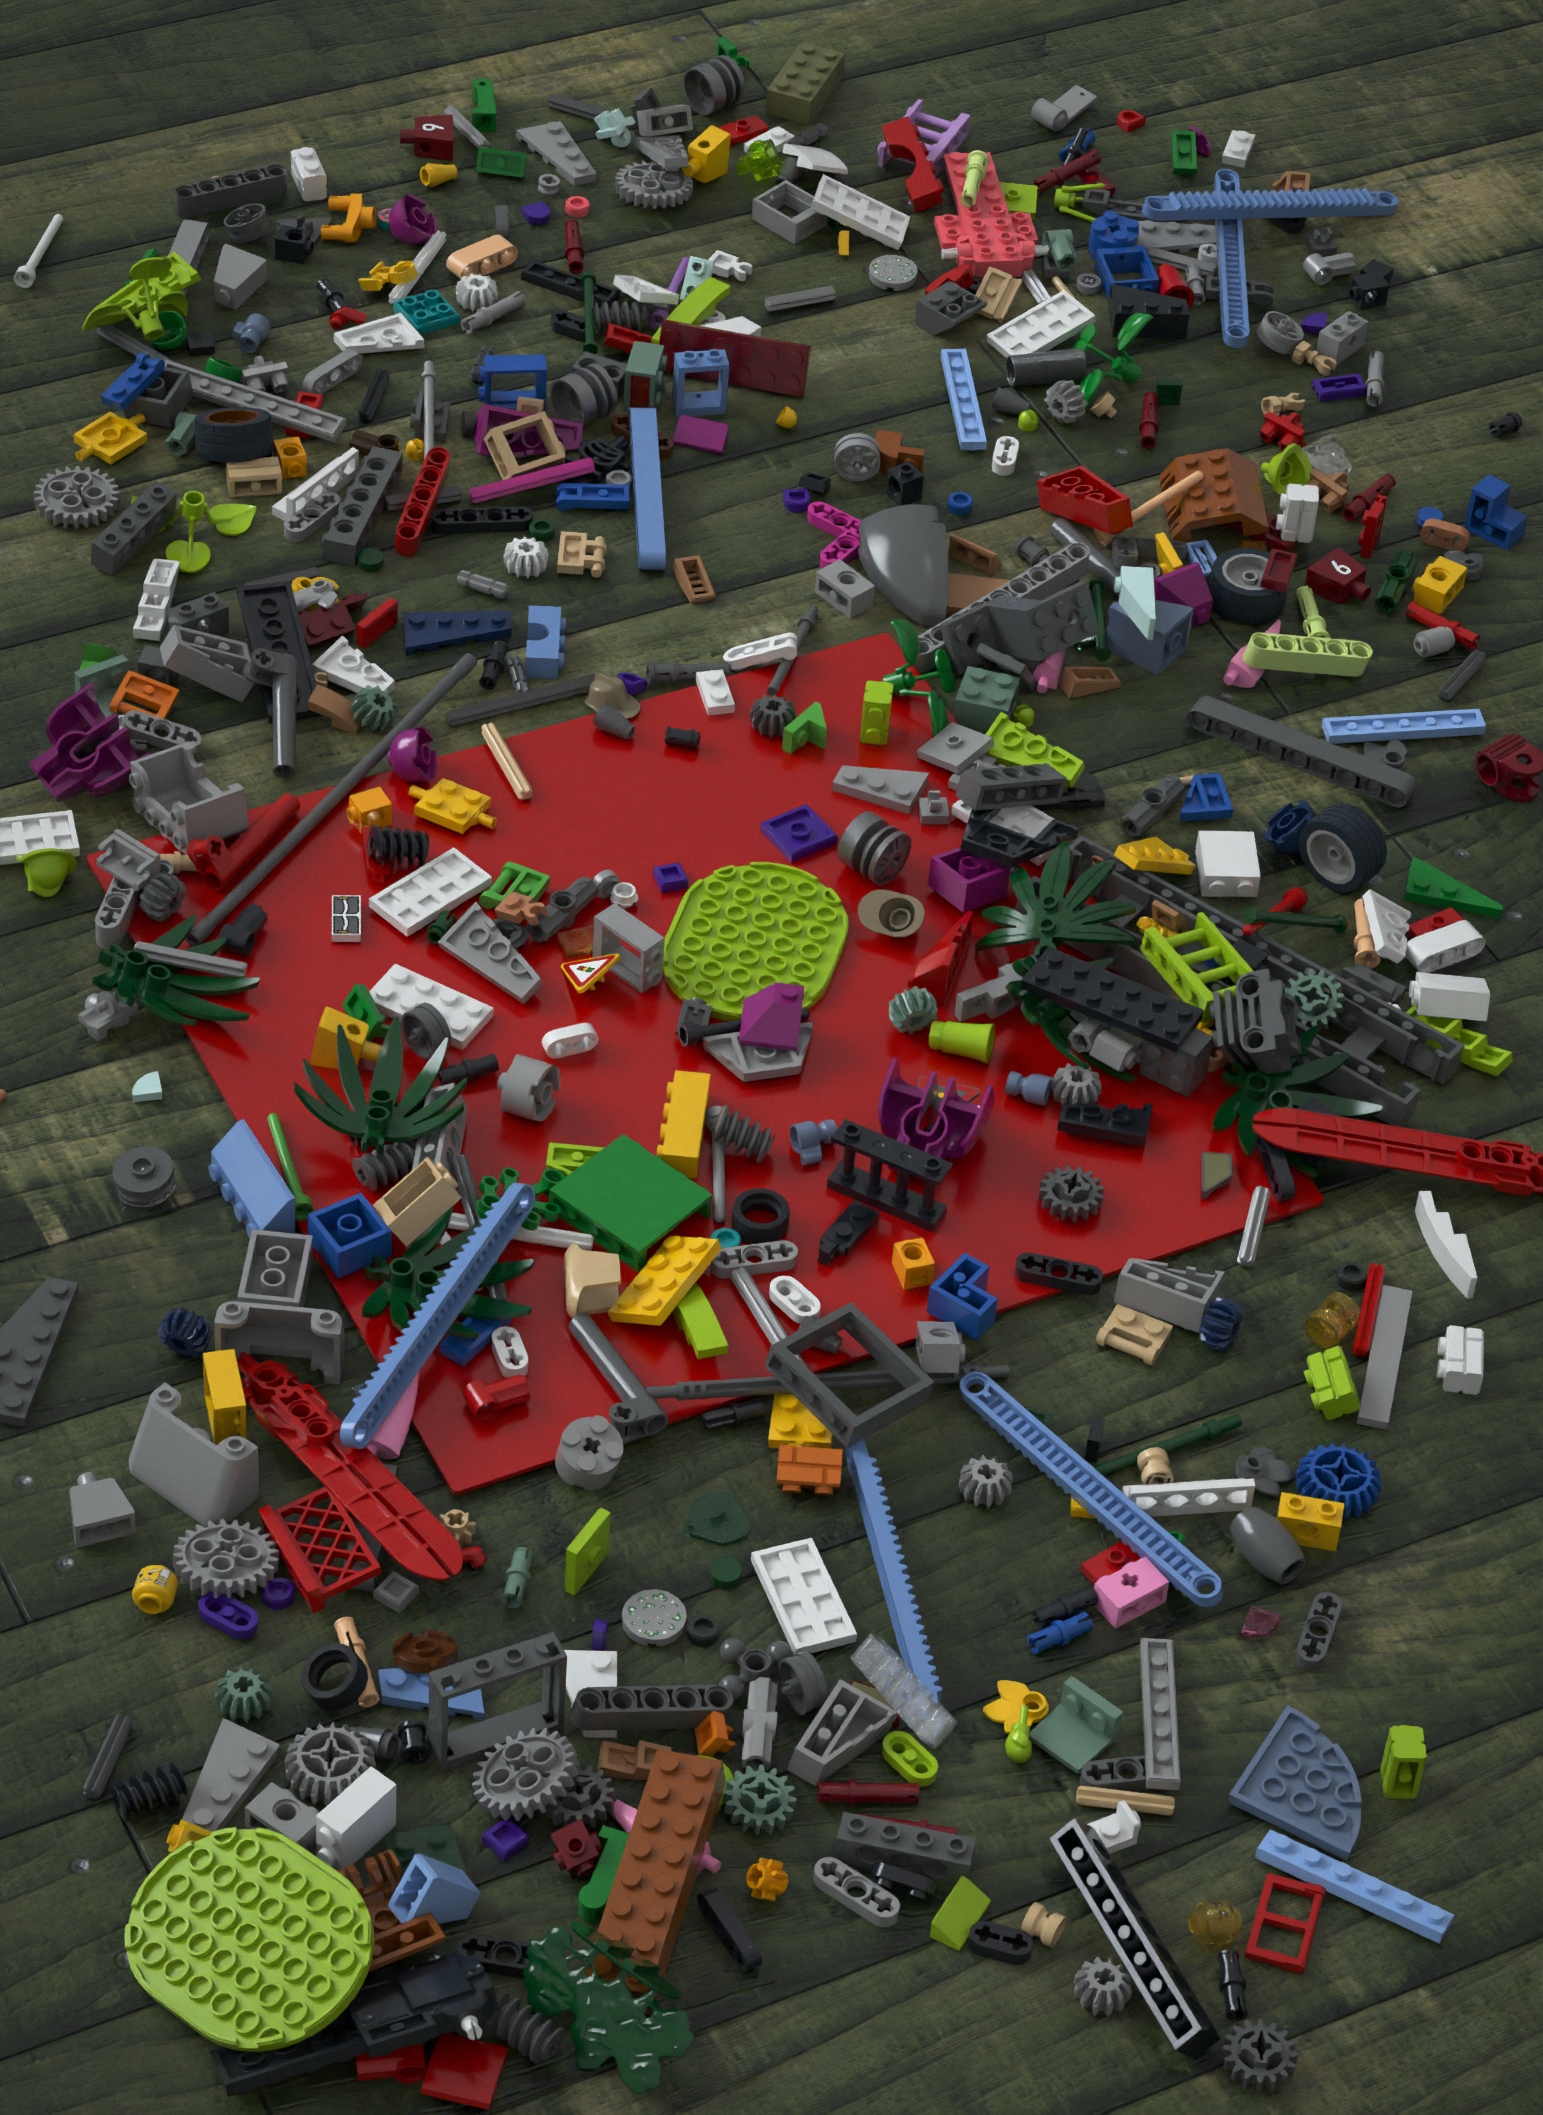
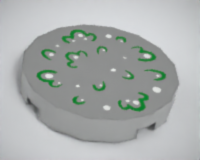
[869,255,918,291]
[622,1589,687,1647]

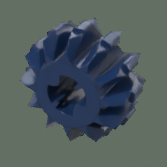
[1199,1297,1243,1351]
[158,1307,213,1358]

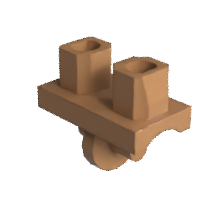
[1306,468,1350,514]

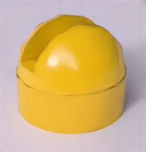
[776,406,797,429]
[405,438,424,461]

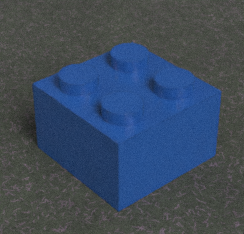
[308,1193,392,1279]

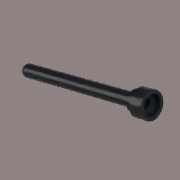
[678,1008,810,1047]

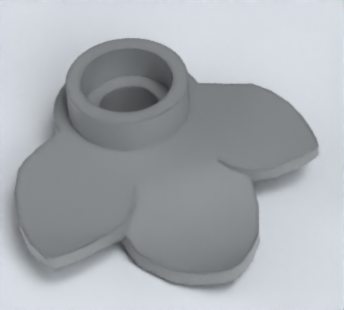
[293,579,338,612]

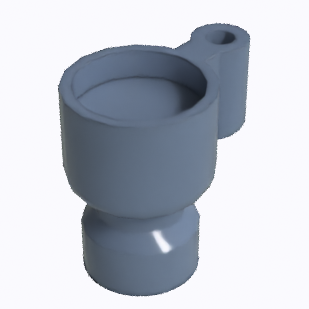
[231,314,271,353]
[1005,1071,1054,1106]
[790,1119,837,1166]

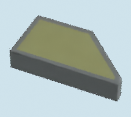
[1201,1152,1232,1199]

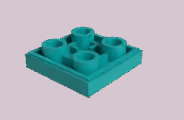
[393,289,460,335]

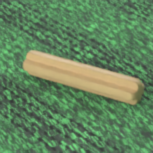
[1076,1786,1175,1816]

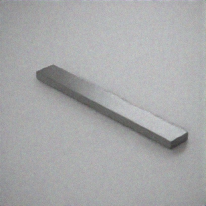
[164,360,347,443]

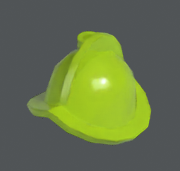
[1261,443,1312,496]
[16,848,77,898]

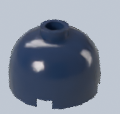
[1263,800,1316,855]

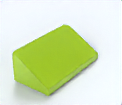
[929,1875,991,1951]

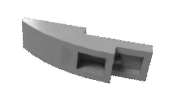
[954,954,1037,1022]

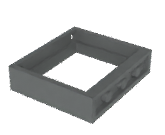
[764,1302,935,1448]
[428,1632,567,1771]

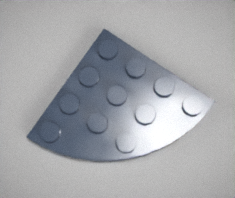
[1228,1705,1362,1861]

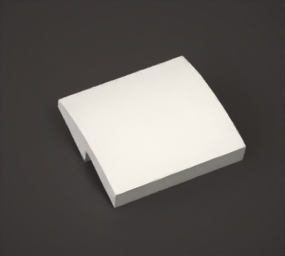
[782,143,848,174]

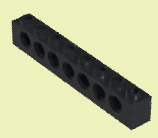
[1049,1818,1221,2059]

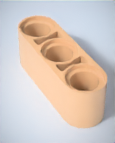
[446,234,518,279]

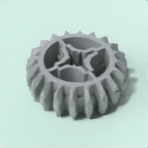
[285,1722,376,1806]

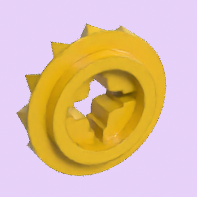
[1136,916,1178,938]

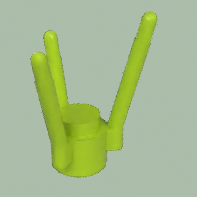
[1054,183,1104,223]

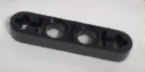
[431,506,533,534]

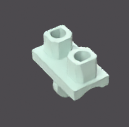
[594,108,636,148]
[680,256,715,301]

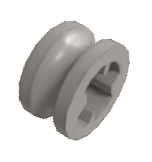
[538,174,560,195]

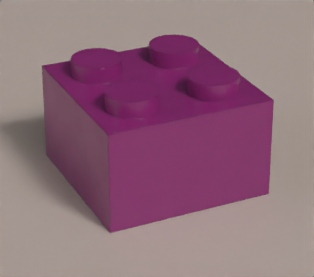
[928,846,1010,912]

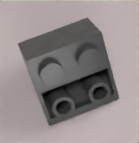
[915,281,987,336]

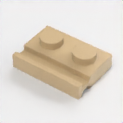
[976,266,1022,324]

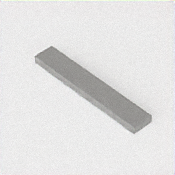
[1357,1285,1413,1430]
[1140,1638,1181,1790]

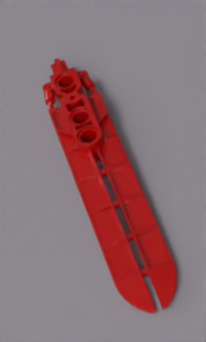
[1252,1108,1543,1196]
[236,1351,463,1581]

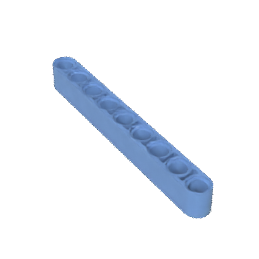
[629,408,666,570]

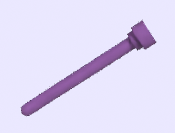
[648,257,690,330]

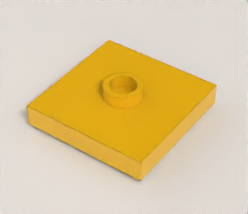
[1155,532,1183,576]

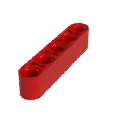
[394,447,450,557]

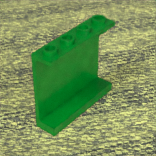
[549,1134,712,1272]

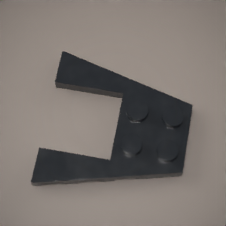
[960,808,1079,868]

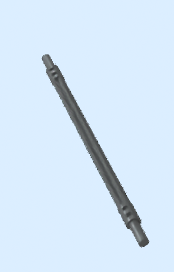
[645,1364,1010,1401]

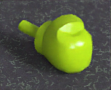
[1005,1705,1032,1764]

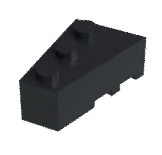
[1108,284,1189,339]

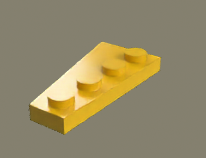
[1114,837,1196,875]

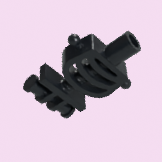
[557,435,631,484]

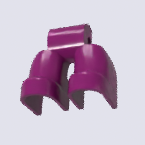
[29,682,150,802]
[878,1057,994,1178]

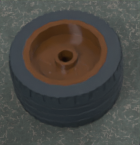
[194,407,273,462]

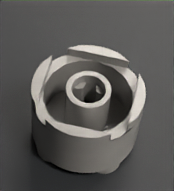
[498,1054,561,1122]
[555,1415,623,1491]

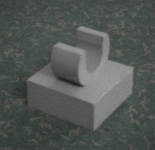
[918,790,949,825]

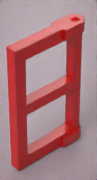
[1244,1873,1326,1974]

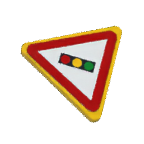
[561,953,621,994]

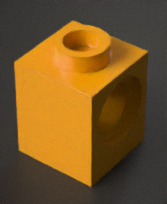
[273,436,307,480]
[347,787,392,834]
[892,1238,935,1290]

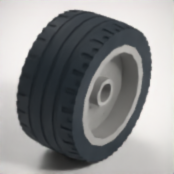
[1208,548,1289,625]
[1299,803,1387,893]

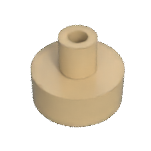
[1090,391,1117,418]

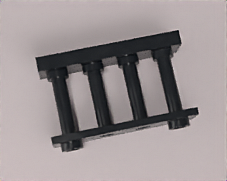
[827,1119,953,1232]

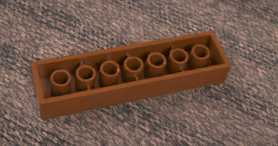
[585,1749,726,2015]

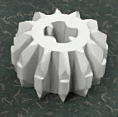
[456,273,498,312]
[503,536,549,579]

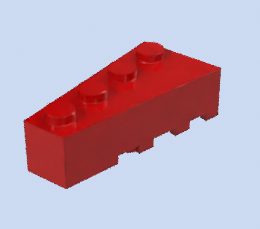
[1036,465,1133,534]

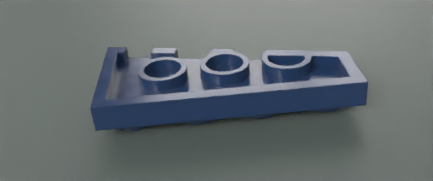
[403,611,512,656]

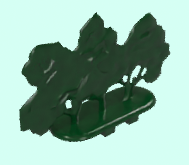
[523,1921,694,2095]

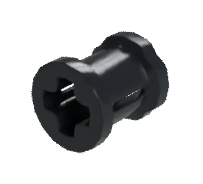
[398,1720,431,1765]

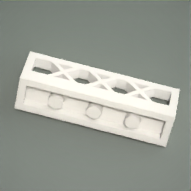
[272,447,359,521]
[1122,1478,1255,1517]

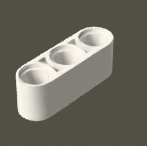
[1405,920,1486,973]

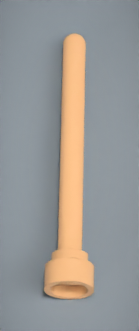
[1094,471,1203,547]

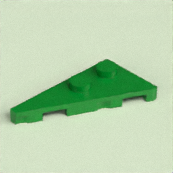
[1404,857,1503,918]

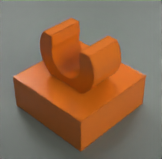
[695,1711,736,1757]

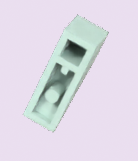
[1114,566,1156,640]

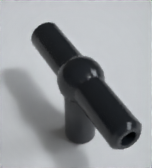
[1062,128,1088,166]

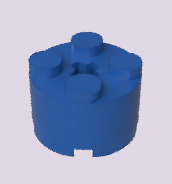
[1088,211,1139,261]

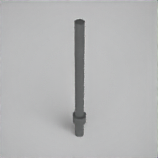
[767,605,819,696]

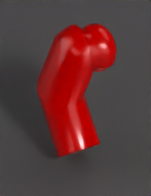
[329,307,367,330]
[439,1546,487,1576]

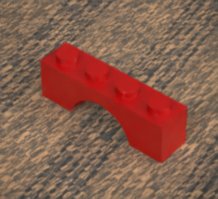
[881,116,944,213]

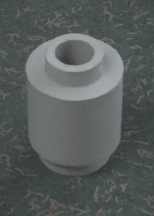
[1414,626,1455,658]

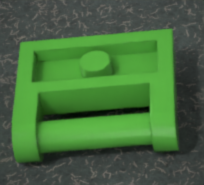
[479,862,550,909]

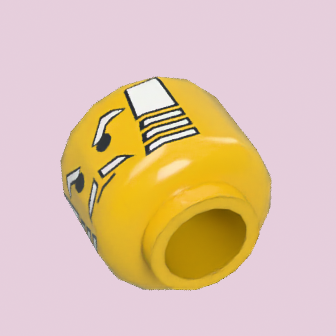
[132,1565,178,1614]

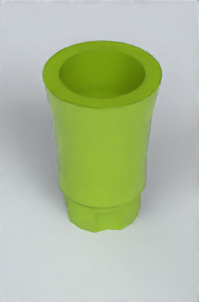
[929,1021,995,1064]

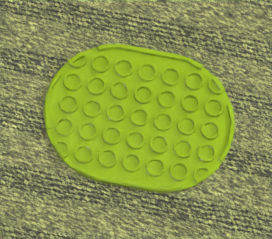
[662,862,849,1022]
[124,1827,374,2052]

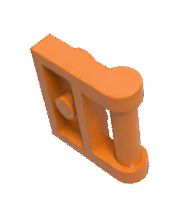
[109,670,180,731]

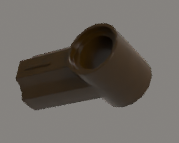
[349,429,400,456]

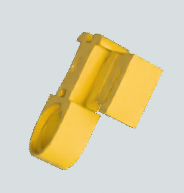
[358,261,418,291]

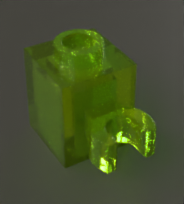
[735,139,783,181]

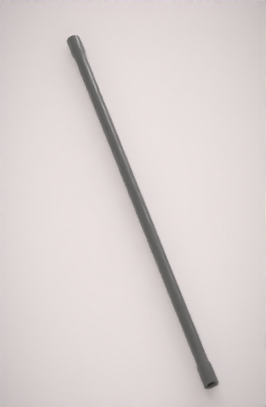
[186,653,477,947]

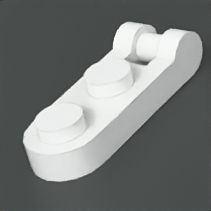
[723,632,798,671]

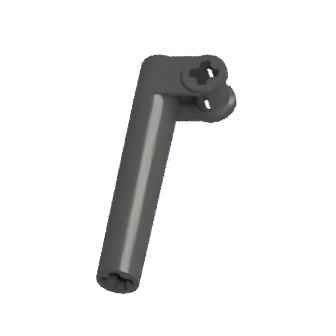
[1050,518,1161,598]
[243,648,297,778]
[568,1313,669,1445]

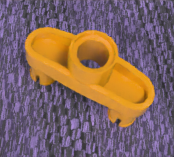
[321,193,376,242]

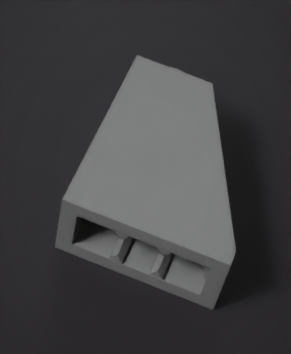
[214,244,268,310]

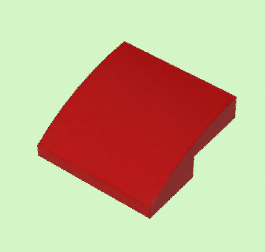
[421,2033,509,2110]

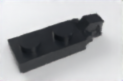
[817,1200,880,1266]

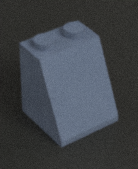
[1106,600,1194,676]

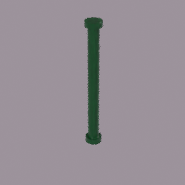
[581,272,598,354]
[1089,577,1111,661]
[1243,907,1348,932]

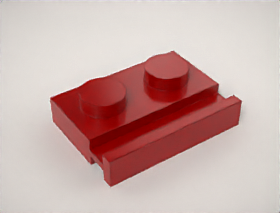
[1358,494,1388,559]

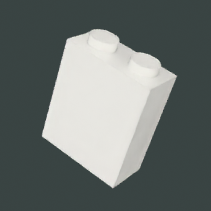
[1195,831,1261,897]
[1409,972,1490,1021]
[316,1766,397,1872]

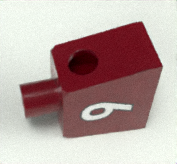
[400,115,453,161]
[1305,547,1371,604]

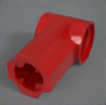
[462,1374,530,1422]
[355,2044,427,2084]

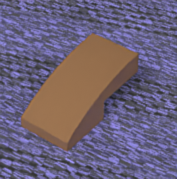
[306,684,362,735]
[1152,900,1190,934]
[598,1740,671,1780]

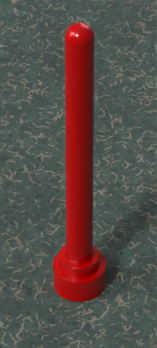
[1242,887,1308,936]

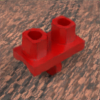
[1259,411,1307,451]

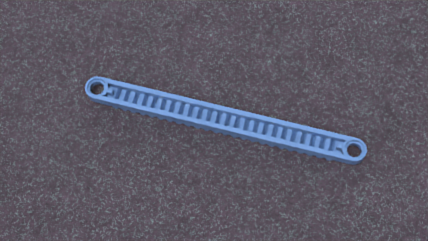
[1214,169,1250,348]
[1141,188,1399,221]
[340,1183,535,1449]
[960,1371,1223,1607]
[844,1439,944,1741]

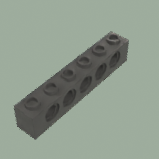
[321,446,403,566]

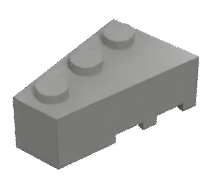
[1114,1258,1225,1333]

